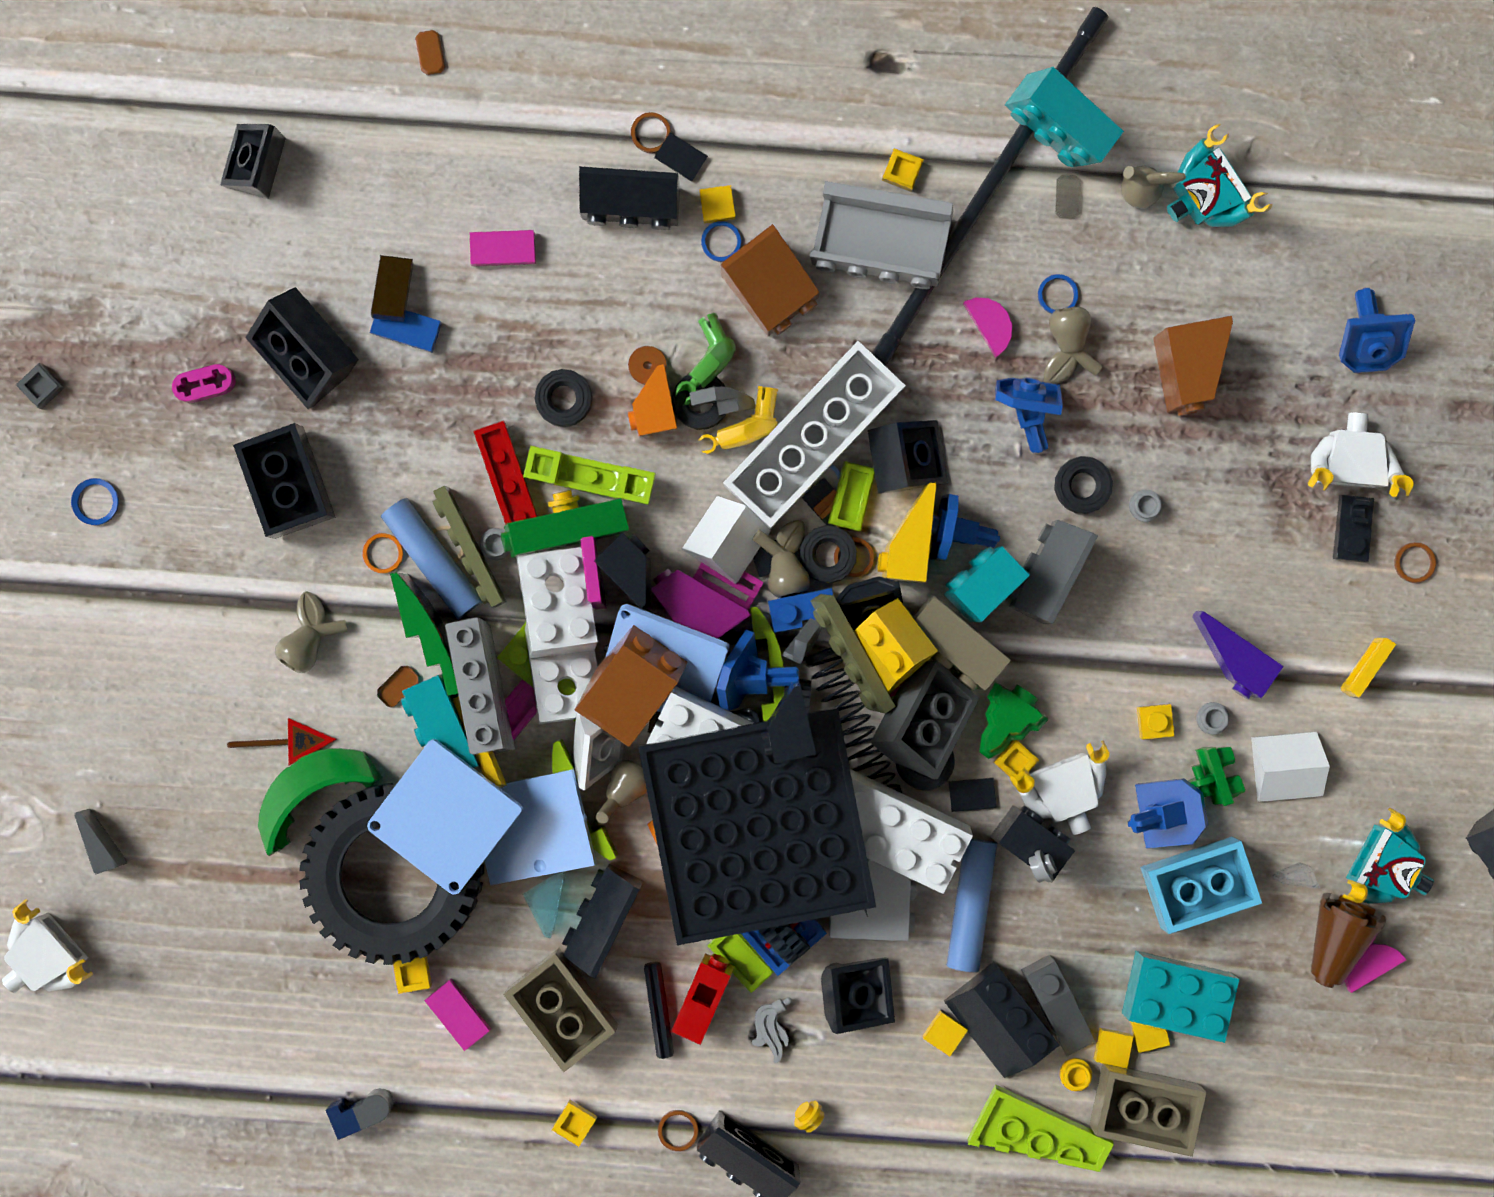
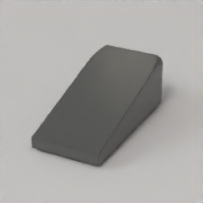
[74,808,127,875]

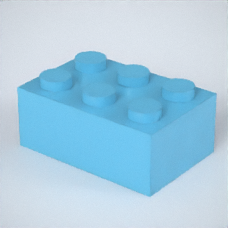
[1140,837,1262,934]

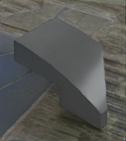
[689,387,755,415]

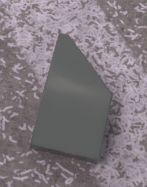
[783,618,821,664]

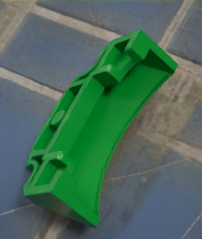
[258,748,383,856]

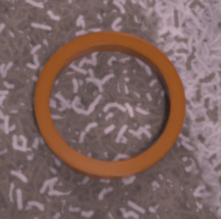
[631,112,671,153]
[834,537,874,577]
[1394,542,1436,583]
[658,1110,698,1151]

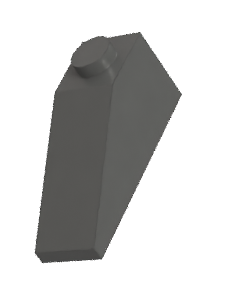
[1021,955,1095,1056]

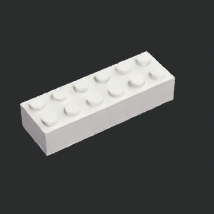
[723,341,906,529]

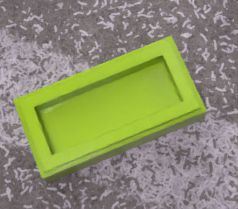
[828,461,875,532]
[707,934,774,993]

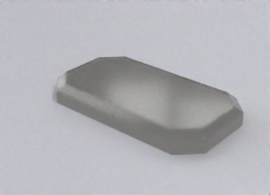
[1055,175,1081,219]

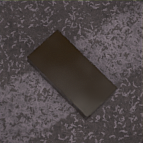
[371,255,413,322]

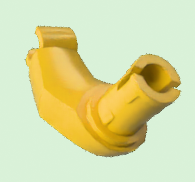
[698,386,778,454]

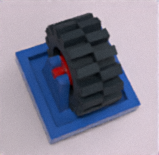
[741,919,827,976]

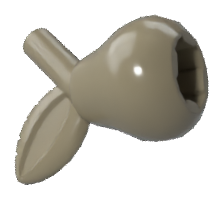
[1121,166,1186,209]
[1044,307,1103,384]
[752,520,810,598]
[275,591,348,673]
[591,760,647,830]

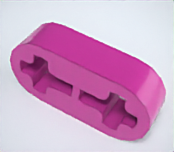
[172,364,236,403]

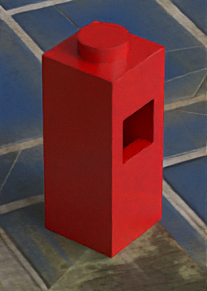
[671,953,735,1045]

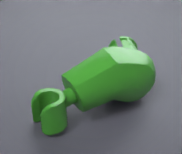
[675,313,736,405]

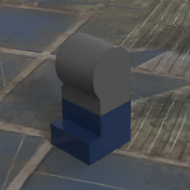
[325,1088,394,1140]

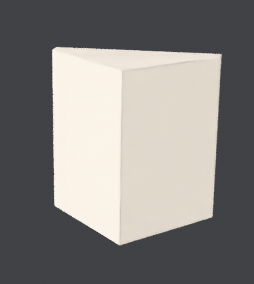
[682,496,771,584]
[572,712,624,790]
[1251,732,1330,802]

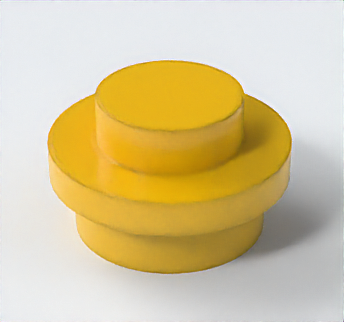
[548,490,580,513]
[1059,1058,1092,1091]
[794,1101,824,1133]

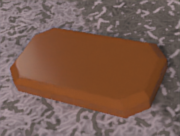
[415,30,445,75]
[377,666,419,707]

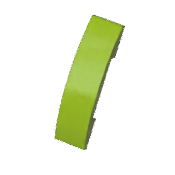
[523,446,656,505]
[751,607,784,721]
[552,739,618,861]

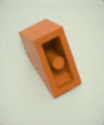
[628,364,677,436]

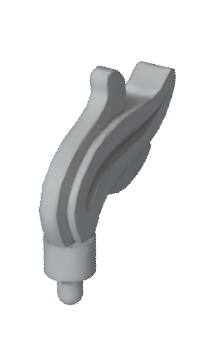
[752,997,792,1063]

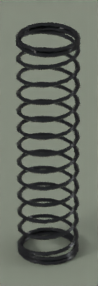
[803,647,903,793]

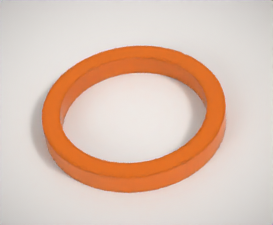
[363,533,403,573]

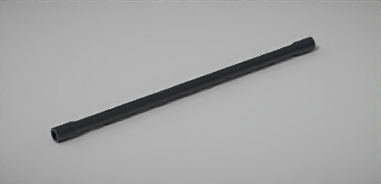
[872,7,1109,366]

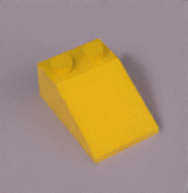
[877,483,936,584]
[854,599,938,695]

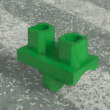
[1188,747,1245,806]

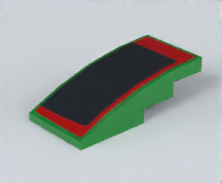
[390,572,458,696]

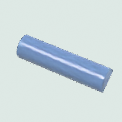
[381,498,482,620]
[946,839,997,972]

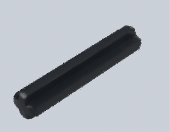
[644,962,674,1059]

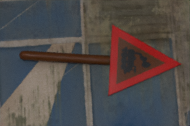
[227,718,337,766]

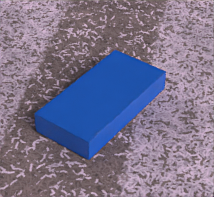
[369,310,442,353]

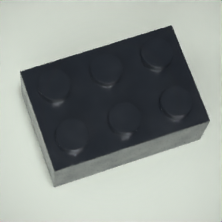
[233,423,336,539]

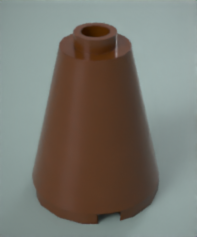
[1311,893,1386,988]

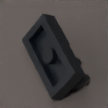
[1333,495,1374,563]

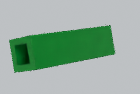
[501,498,629,558]

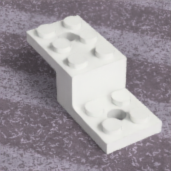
[517,547,598,724]

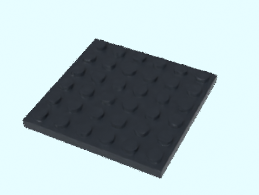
[638,707,876,946]

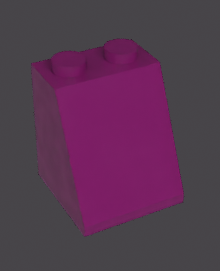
[651,569,750,639]

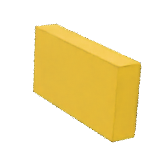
[1341,638,1396,698]

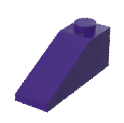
[1192,611,1284,700]

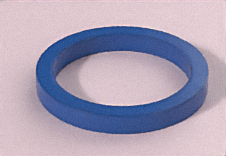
[701,221,741,262]
[1038,274,1078,314]

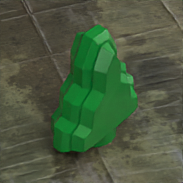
[979,682,1049,759]

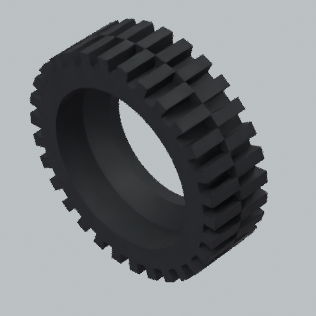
[299,783,484,965]

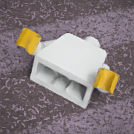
[1308,413,1414,497]
[1010,741,1110,835]
[2,899,93,993]

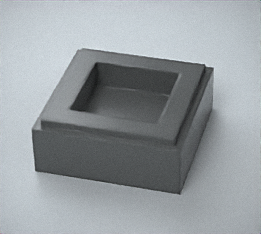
[16,363,65,409]

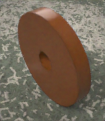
[628,346,667,385]

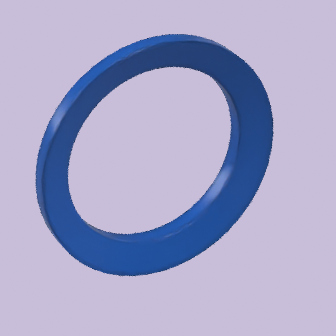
[71,478,119,525]

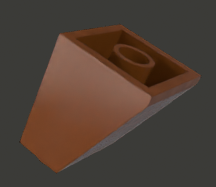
[720,224,820,336]
[1153,316,1233,416]
[574,625,688,747]

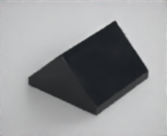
[220,124,286,199]

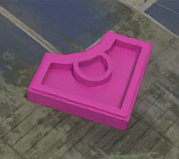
[580,536,607,610]

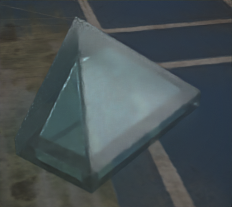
[523,871,566,938]

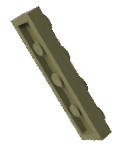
[432,485,507,608]
[810,594,896,714]

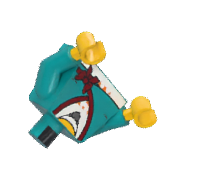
[1167,124,1273,227]
[1342,808,1434,904]

